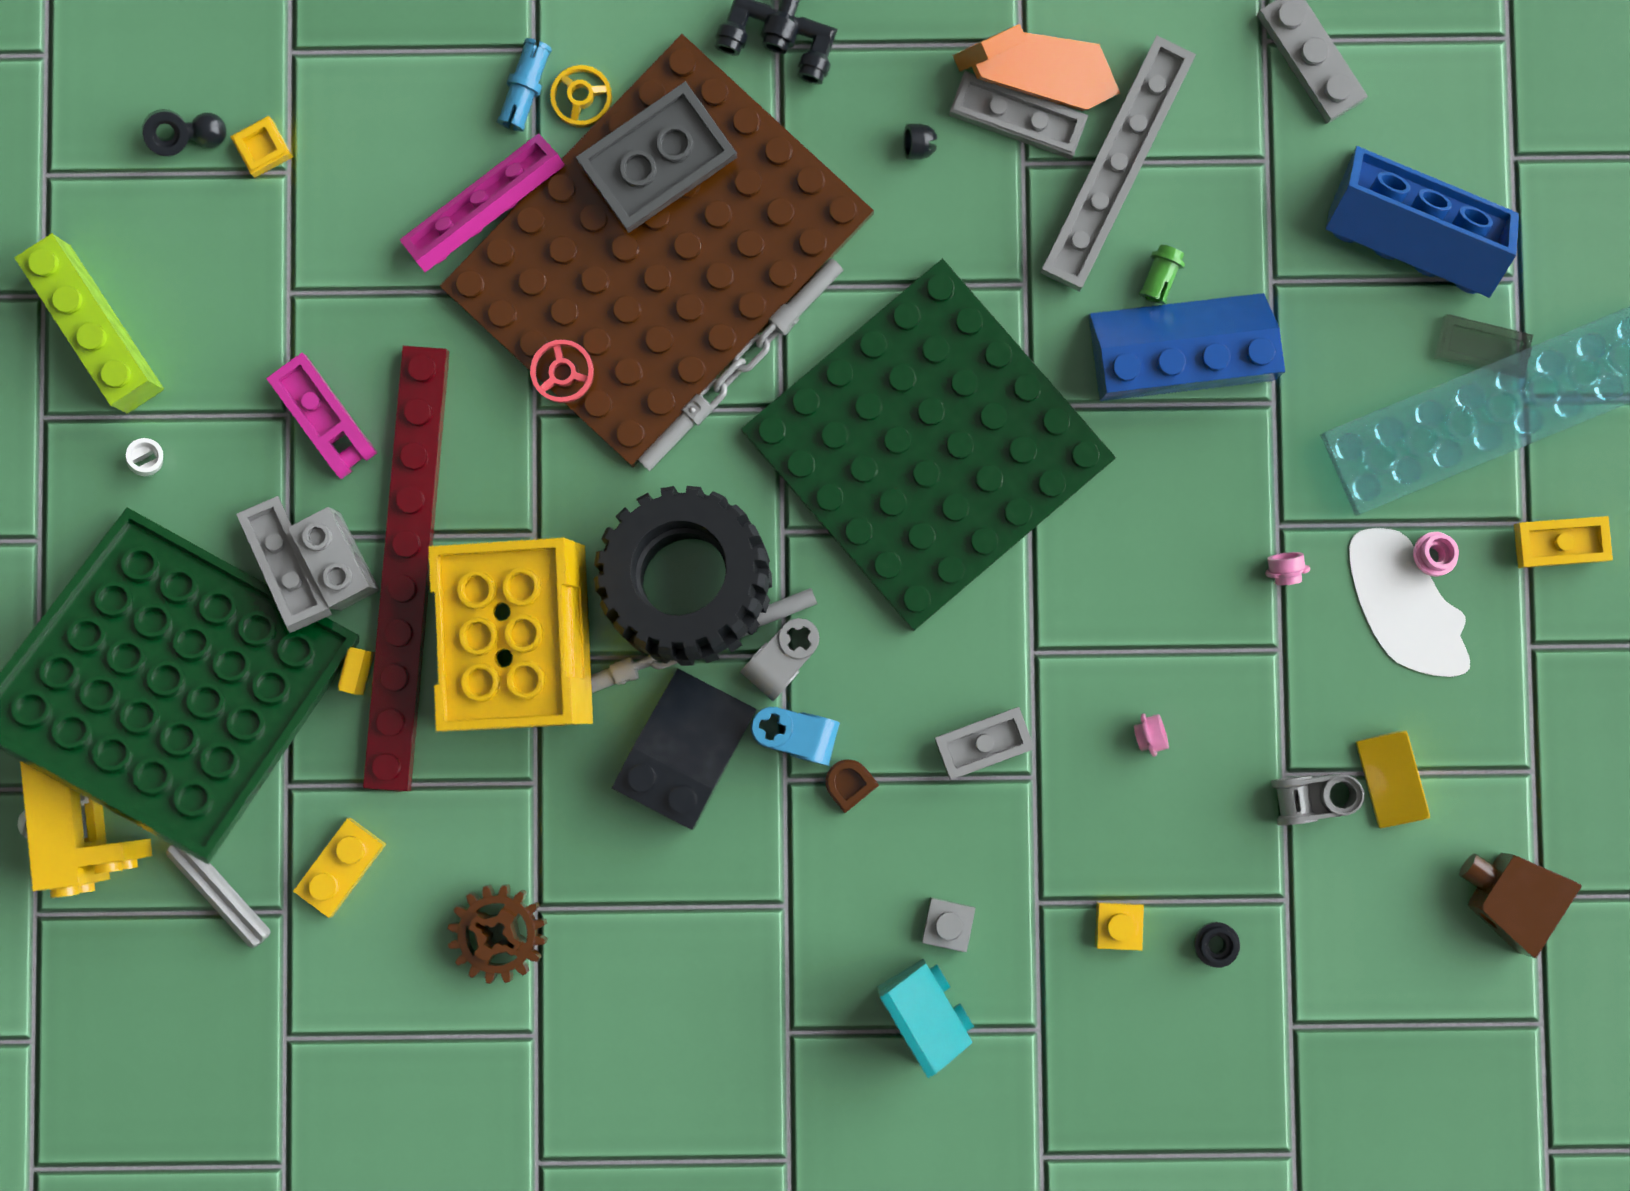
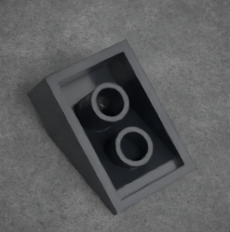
[612,668,757,830]

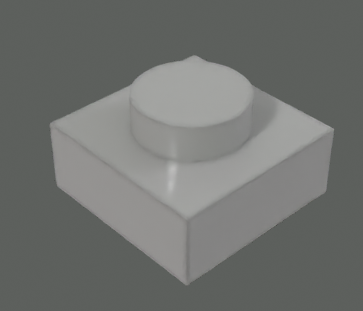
[922,897,976,953]

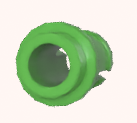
[1139,244,1185,304]

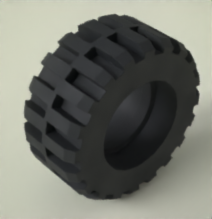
[594,486,772,666]

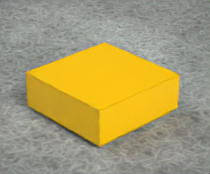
[230,116,293,178]
[337,647,375,695]

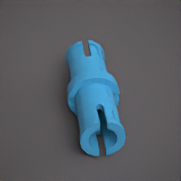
[497,38,552,132]

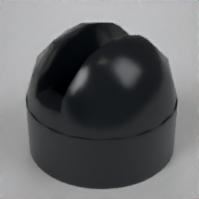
[904,124,937,160]

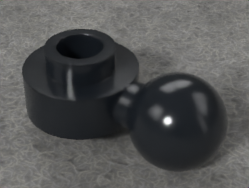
[142,109,227,156]

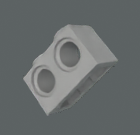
[288,507,380,611]

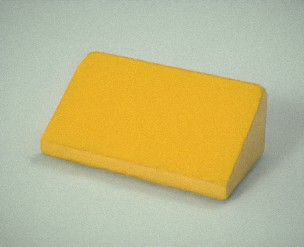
[1355,730,1430,829]

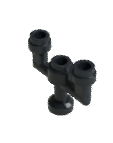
[715,0,838,85]

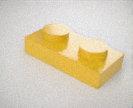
[1514,516,1613,568]
[293,818,386,918]

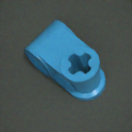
[751,707,840,766]

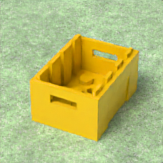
[428,538,593,731]

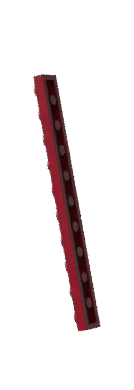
[363,346,450,791]

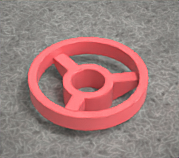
[530,340,594,403]

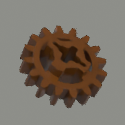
[448,884,548,984]

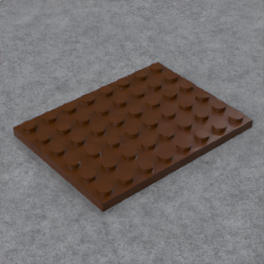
[440,34,874,468]

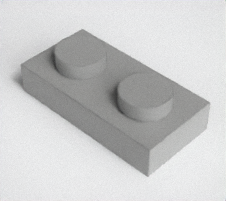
[934,707,1035,780]

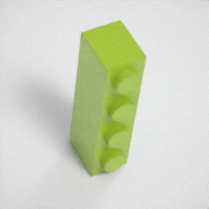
[14,233,165,414]

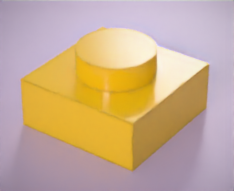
[1095,902,1144,951]

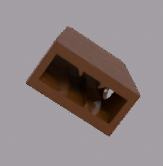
[1459,853,1582,958]

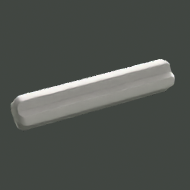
[166,845,271,948]

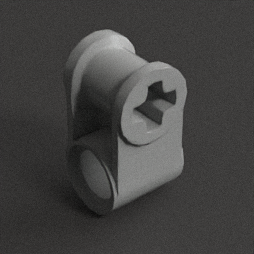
[740,618,819,701]
[1271,774,1364,825]

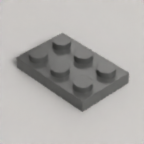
[576,81,737,233]

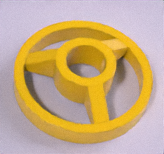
[550,65,612,128]

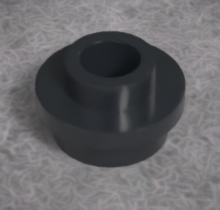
[1194,922,1240,968]

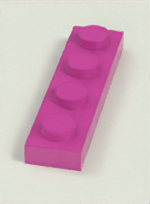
[399,133,565,272]

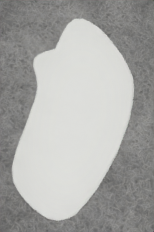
[1349,528,1470,677]

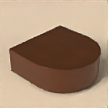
[826,759,879,813]

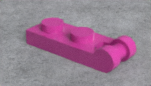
[266,352,377,479]

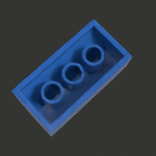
[1325,146,1519,298]
[1089,293,1285,401]

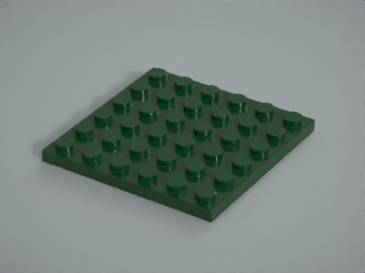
[741,258,1116,631]
[0,507,359,864]

